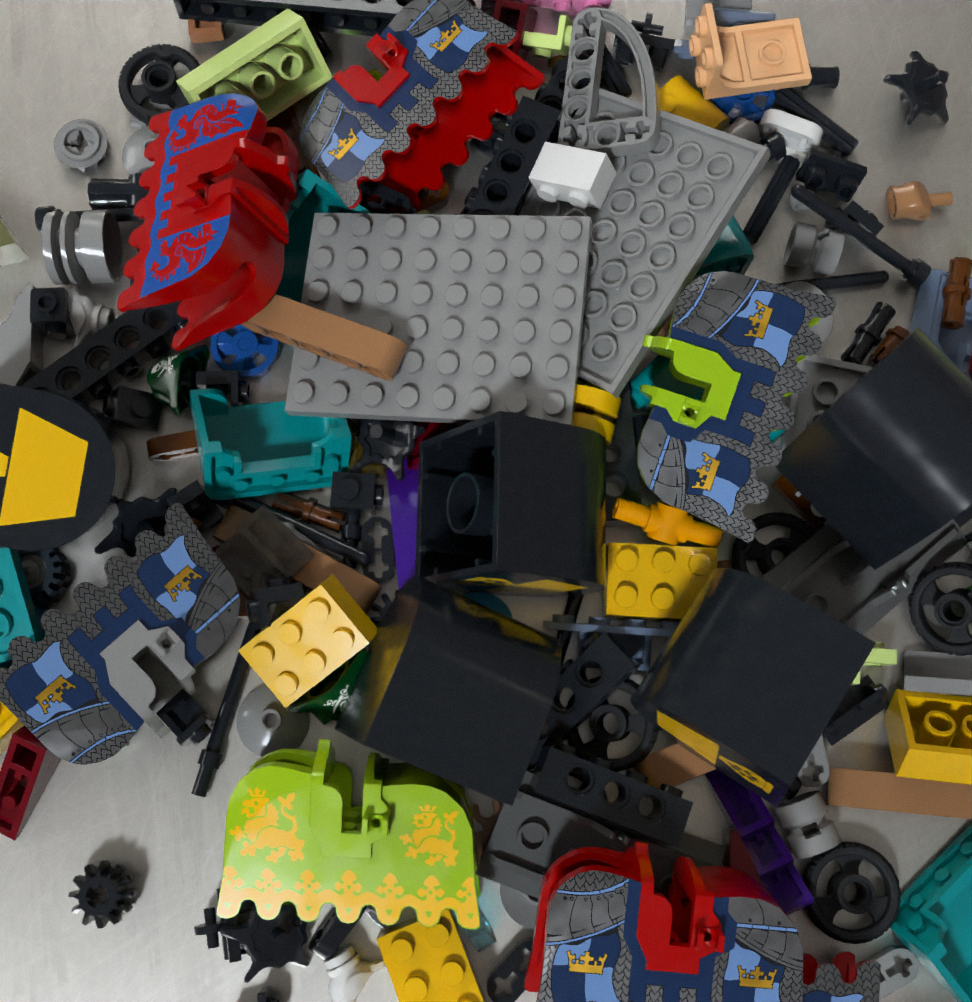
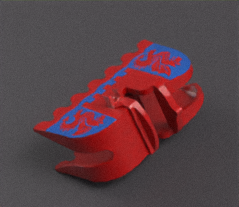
[117,93,299,351]

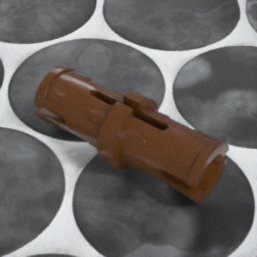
[940,257,972,330]
[272,492,346,534]

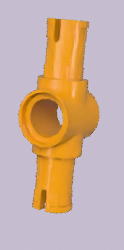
[612,498,723,548]

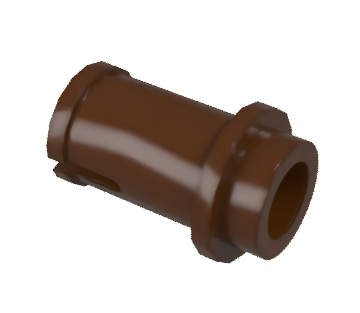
[869,326,910,366]

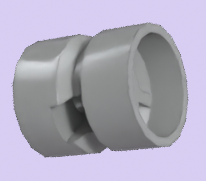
[783,221,845,276]
[774,790,842,859]

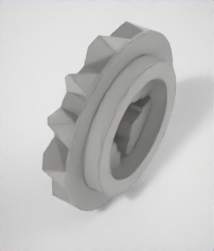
[54,119,110,172]

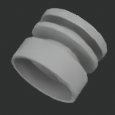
[41,210,123,285]

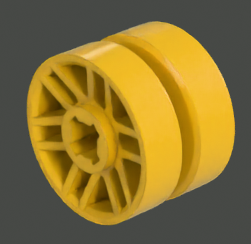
[573,384,622,445]

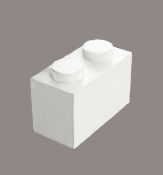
[529,142,617,209]

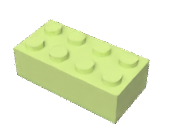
[176,8,333,121]

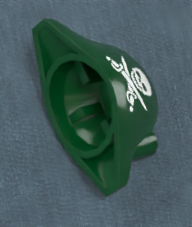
[147,344,210,416]
[289,647,367,725]

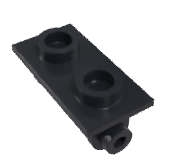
[822,675,889,746]

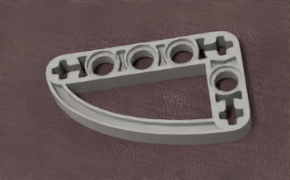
[558,7,661,157]

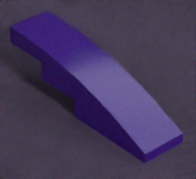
[386,457,419,591]
[704,769,814,916]

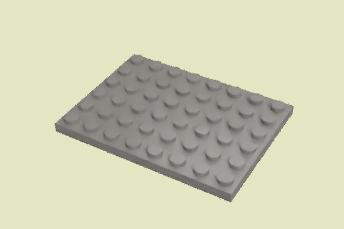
[520,88,771,399]
[285,213,592,425]

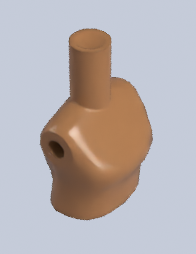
[886,181,953,221]

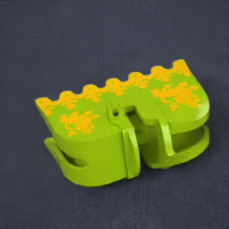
[217,739,481,930]

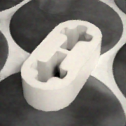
[758,109,823,152]

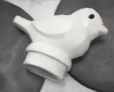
[67,285,115,348]
[324,944,386,1002]

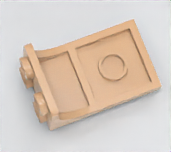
[689,3,812,100]

